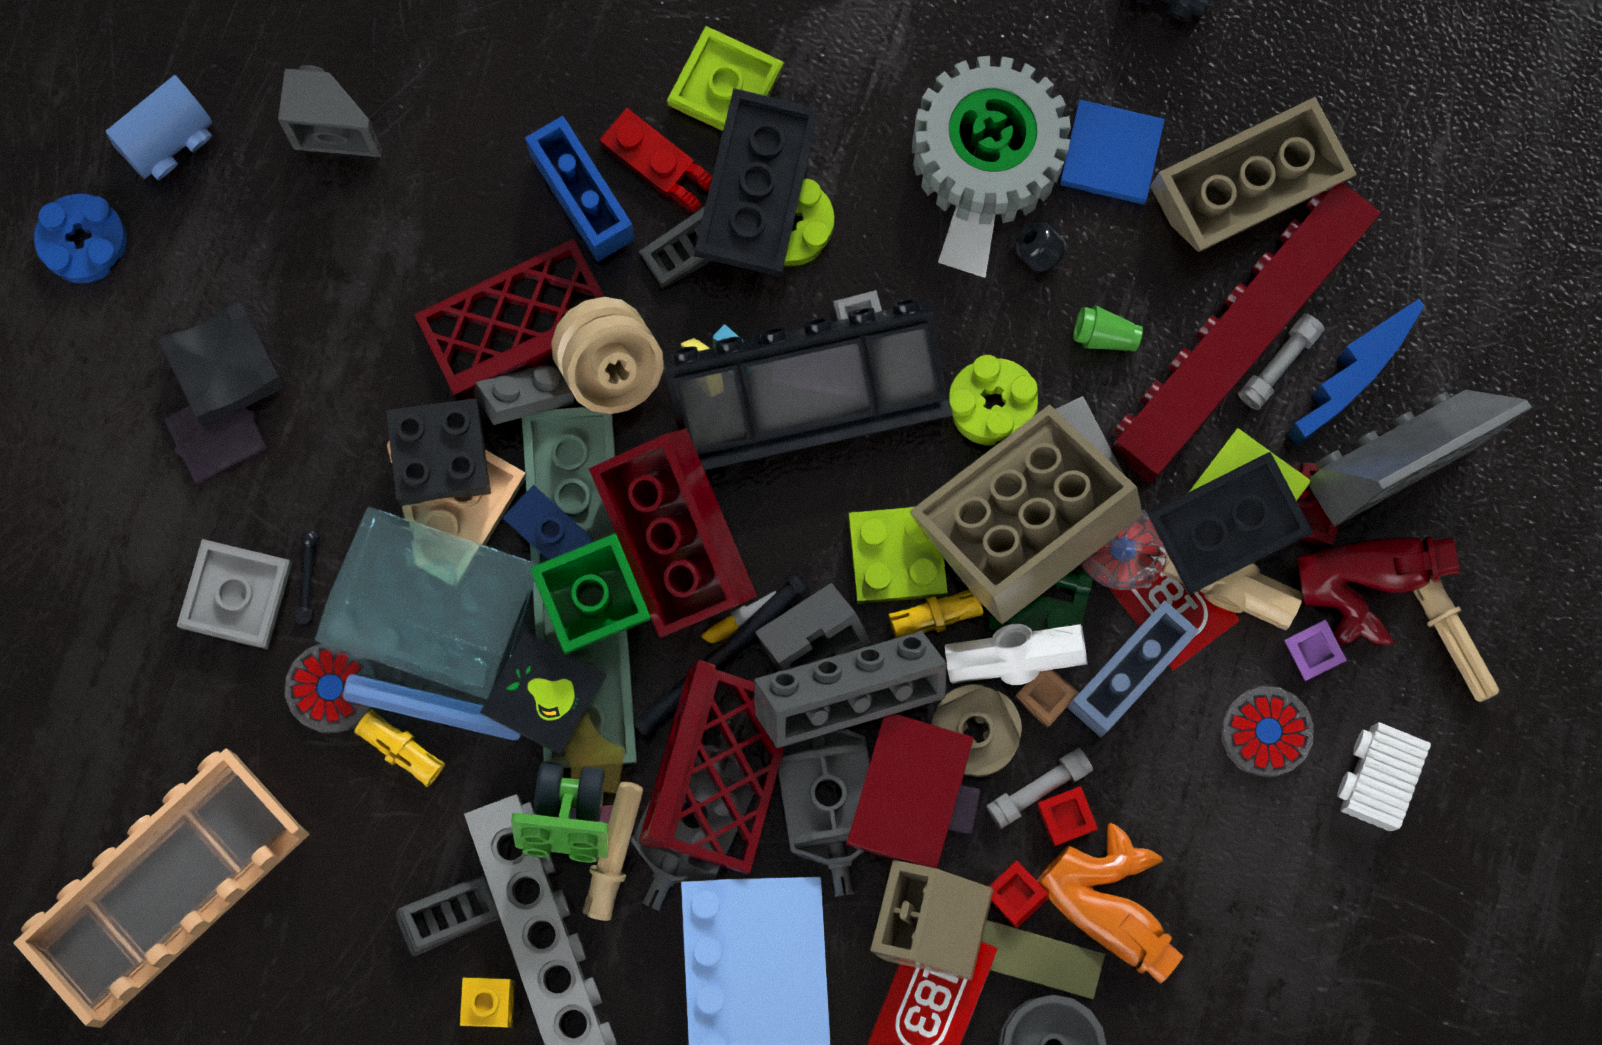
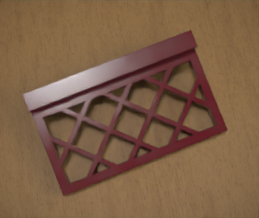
[414,239,604,401]
[638,660,785,874]

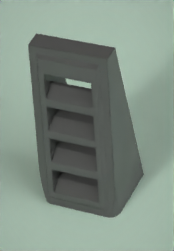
[639,207,711,289]
[396,874,500,957]

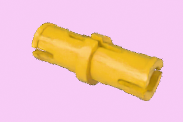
[888,590,983,639]
[354,709,445,787]

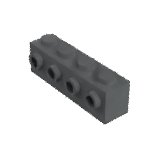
[754,631,947,748]

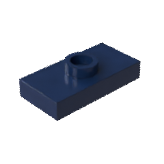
[502,485,595,560]

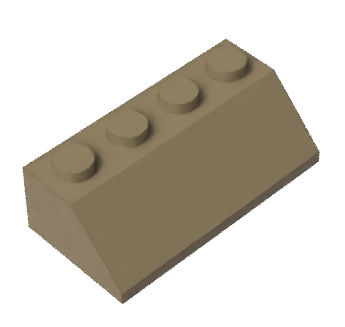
[1150,97,1357,252]

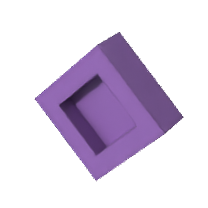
[1284,620,1347,681]

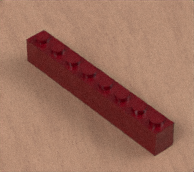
[1111,183,1381,484]

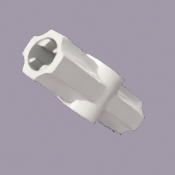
[945,624,1087,685]

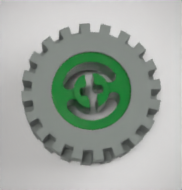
[912,56,1071,225]

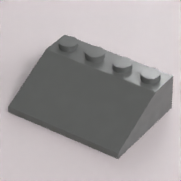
[1308,390,1532,527]

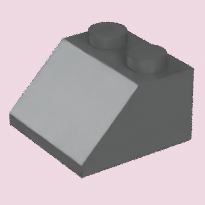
[278,65,382,157]

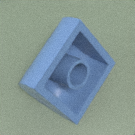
[105,75,213,180]

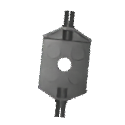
[630,718,754,911]
[778,729,870,897]

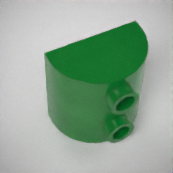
[530,533,651,655]

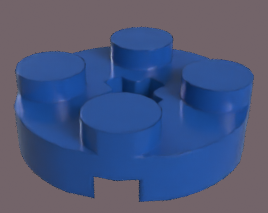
[34,194,127,283]

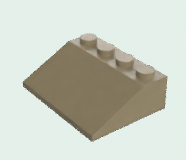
[910,405,1143,624]

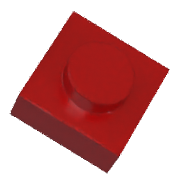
[1036,786,1098,847]
[988,861,1049,929]

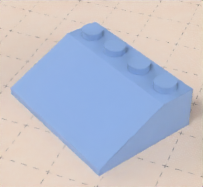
[681,877,830,1045]

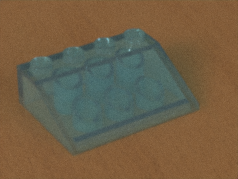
[315,507,538,699]

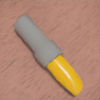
[701,591,776,643]

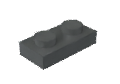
[474,362,575,425]

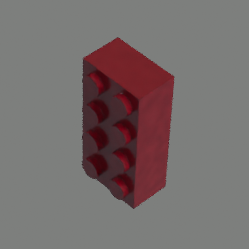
[589,429,757,638]

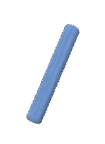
[343,674,521,741]

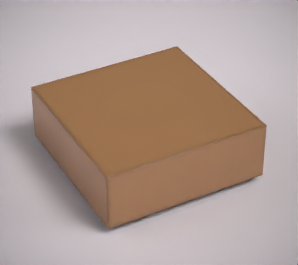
[1014,669,1079,728]

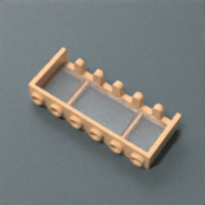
[13,748,310,1028]

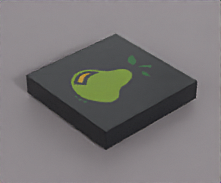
[480,631,607,756]

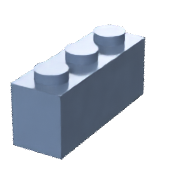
[1067,600,1199,738]

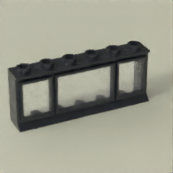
[663,298,952,470]

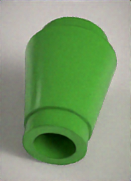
[1073,305,1143,352]

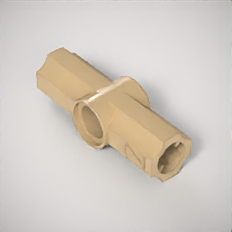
[1162,557,1303,630]

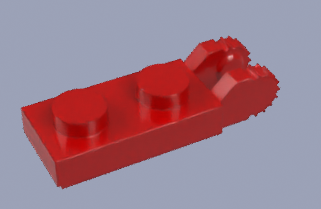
[599,108,712,214]

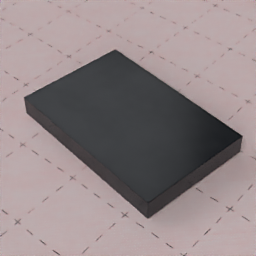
[1147,451,1313,595]

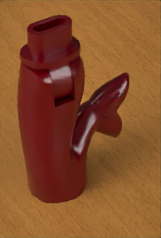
[1297,535,1460,646]

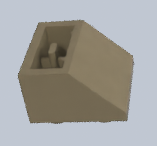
[870,860,994,980]

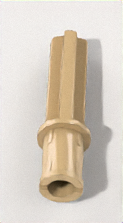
[1414,579,1499,702]
[582,782,643,921]

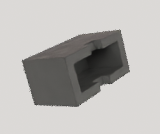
[755,583,870,671]

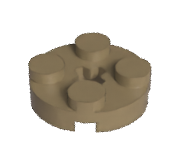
[931,684,1022,777]

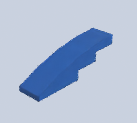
[1287,299,1424,447]

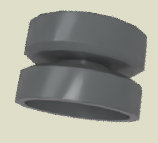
[998,995,1107,1045]

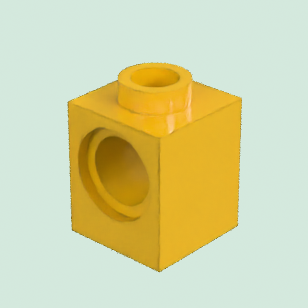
[460,978,515,1028]

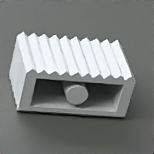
[1337,722,1431,831]

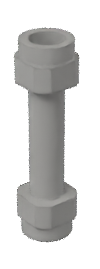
[1238,313,1325,410]
[986,747,1093,829]

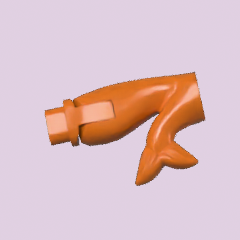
[1037,823,1183,984]

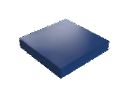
[1060,100,1165,205]

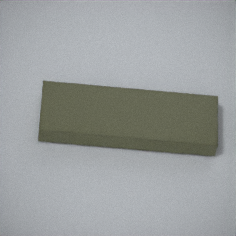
[982,920,1105,1000]

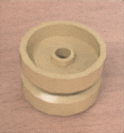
[551,297,664,414]

